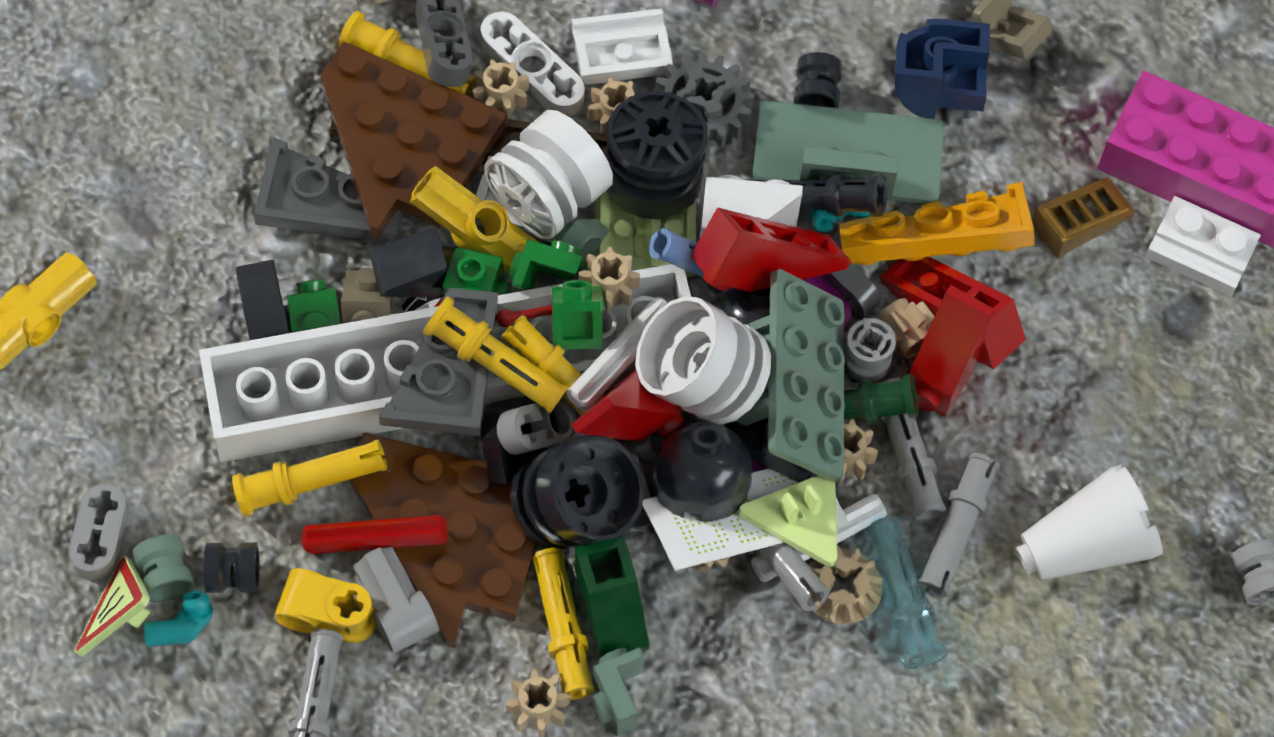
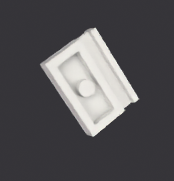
[571,8,673,85]
[1145,196,1261,297]

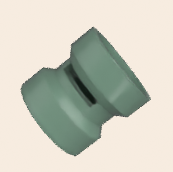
[132,534,195,602]

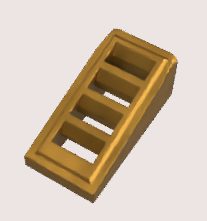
[1032,177,1135,258]

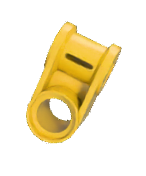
[274,568,377,644]

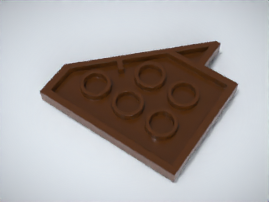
[320,41,507,239]
[350,432,537,648]

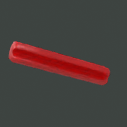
[302,515,449,554]

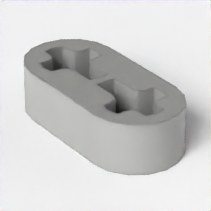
[69,484,129,580]

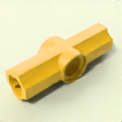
[410,166,539,275]
[0,252,97,371]

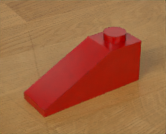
[691,207,852,292]
[880,256,1026,370]
[909,285,994,417]
[571,369,685,442]

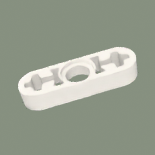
[481,12,585,117]

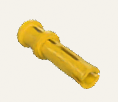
[339,10,475,96]
[422,296,568,413]
[232,439,388,517]

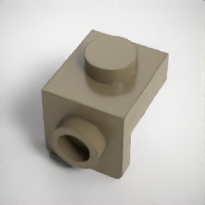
[973,0,1052,60]
[341,268,393,324]

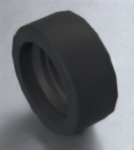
[236,260,289,340]

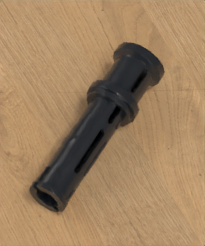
[746,174,887,217]

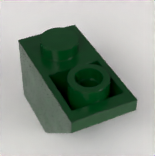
[574,536,650,658]

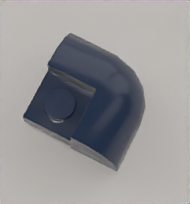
[894,19,990,119]

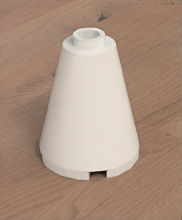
[1016,464,1163,580]

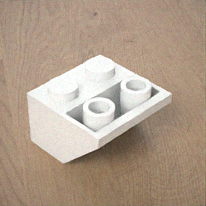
[699,175,803,240]

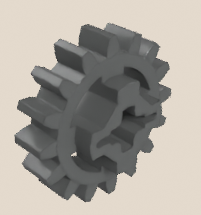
[655,52,754,150]

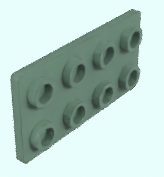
[752,100,944,204]
[736,269,845,481]

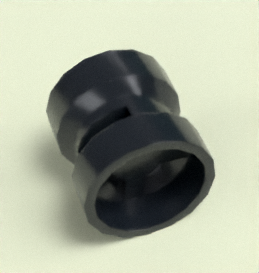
[793,52,843,108]
[204,542,260,593]

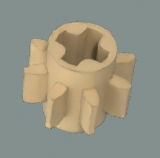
[472,60,529,119]
[588,78,635,134]
[579,247,640,312]
[877,298,934,358]
[838,418,878,483]
[506,669,570,737]

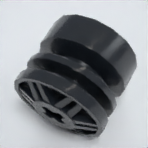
[605,91,708,219]
[510,435,645,550]

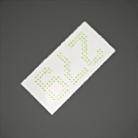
[642,469,850,571]

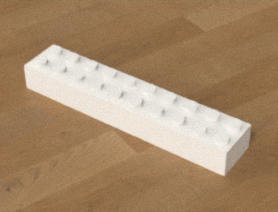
[199,264,691,463]

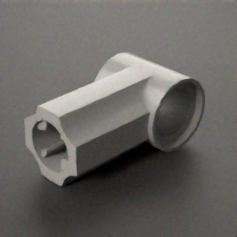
[353,547,439,654]

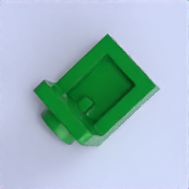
[509,239,588,292]
[443,248,512,295]
[287,279,340,333]
[552,280,603,350]

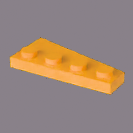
[839,182,1035,265]

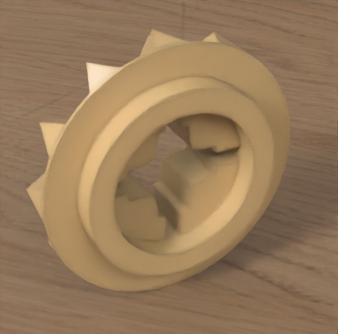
[808,546,883,624]

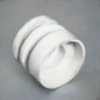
[484,109,613,240]
[635,296,771,425]

